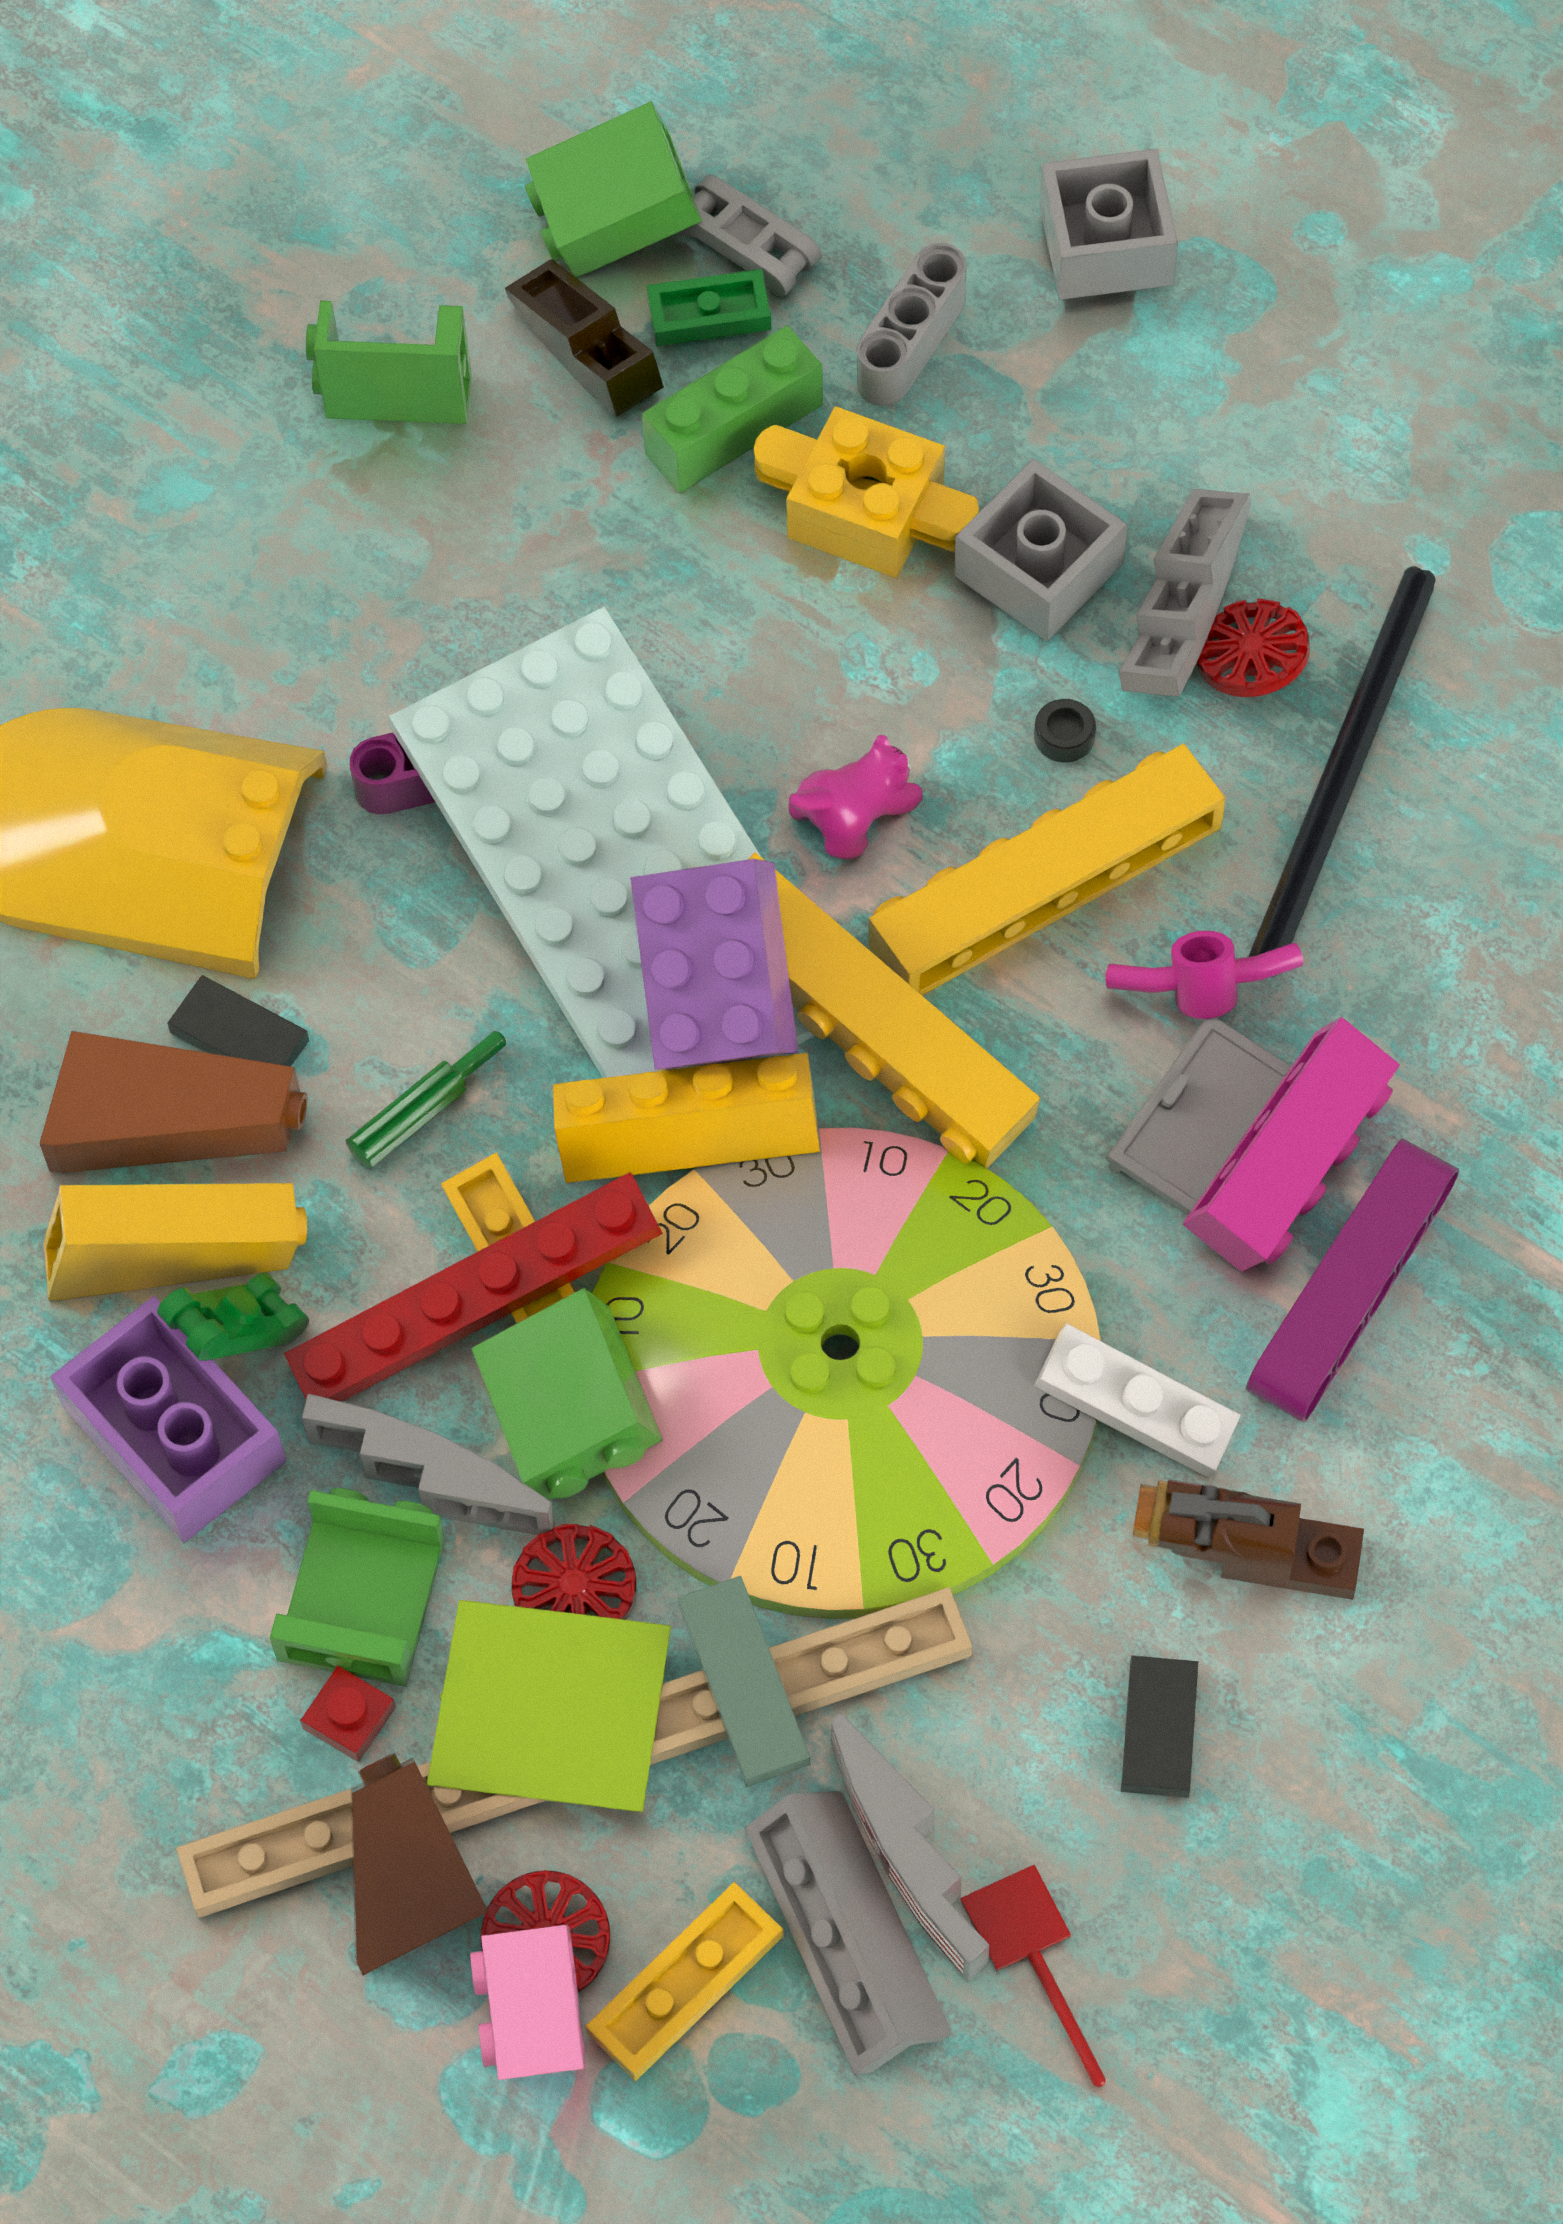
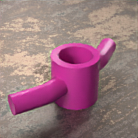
[1105,931,1303,1019]

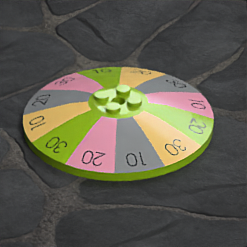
[592,1128,1101,1619]

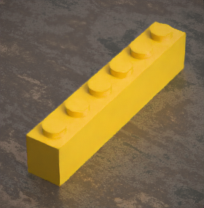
[869,743,1225,996]
[747,852,1040,1168]

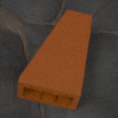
[39,1031,308,1173]

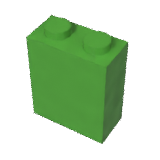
[525,101,702,278]
[471,1288,663,1500]

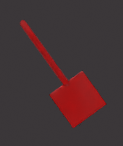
[960,1864,1106,2087]

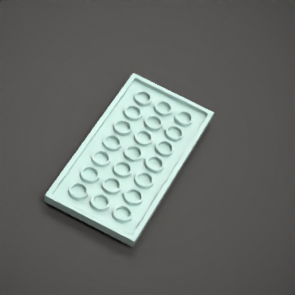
[389,607,814,1078]

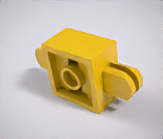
[754,406,979,578]

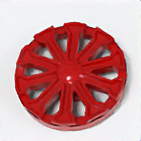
[1197,598,1310,697]
[511,1523,637,1620]
[480,1870,610,1993]

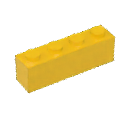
[553,1053,820,1183]

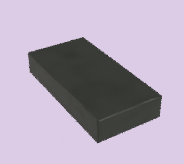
[167,975,309,1066]
[1121,1655,1199,1798]

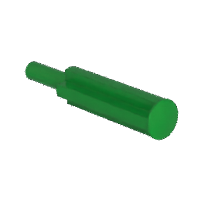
[345,1031,506,1170]

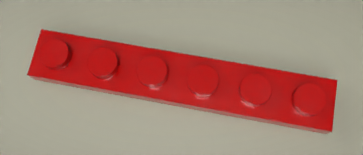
[284,1172,663,1402]

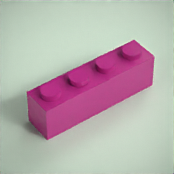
[1182,1017,1400,1272]

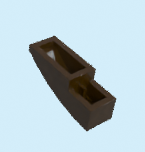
[505,259,664,417]

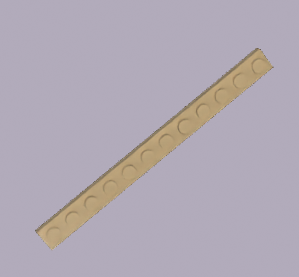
[176,1587,973,1918]

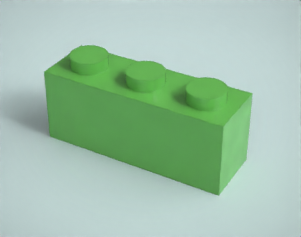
[642,325,823,494]

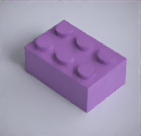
[630,859,798,1070]
[50,1296,287,1543]

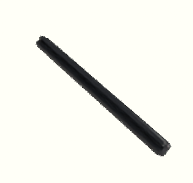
[1249,566,1436,978]

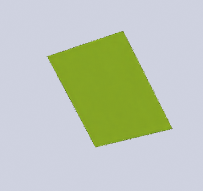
[427,1600,671,1812]

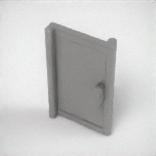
[1105,1017,1291,1215]

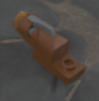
[1132,1479,1364,1600]

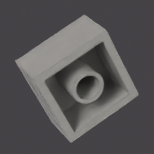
[1040,149,1178,300]
[954,458,1127,642]

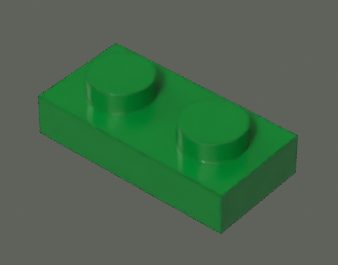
[646,269,772,346]

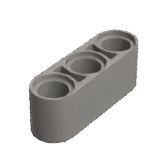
[857,243,967,406]

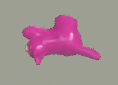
[788,735,923,860]

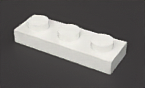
[1034,1323,1241,1478]

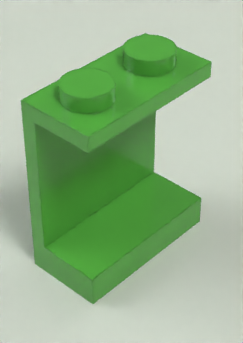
[306,300,472,424]
[269,1488,445,1687]

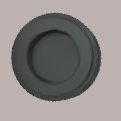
[1034,699,1096,762]

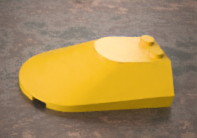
[0,708,327,979]

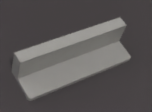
[745,1791,951,2075]

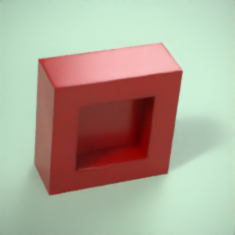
[300,1666,396,1762]

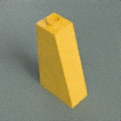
[43,1183,307,1300]

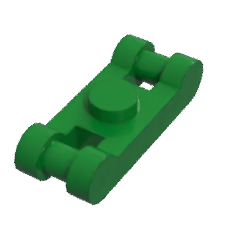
[157,1272,309,1361]

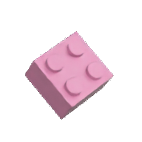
[470,1925,587,2080]

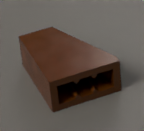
[351,1753,488,1975]

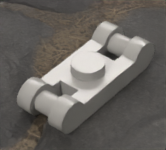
[679,174,822,298]

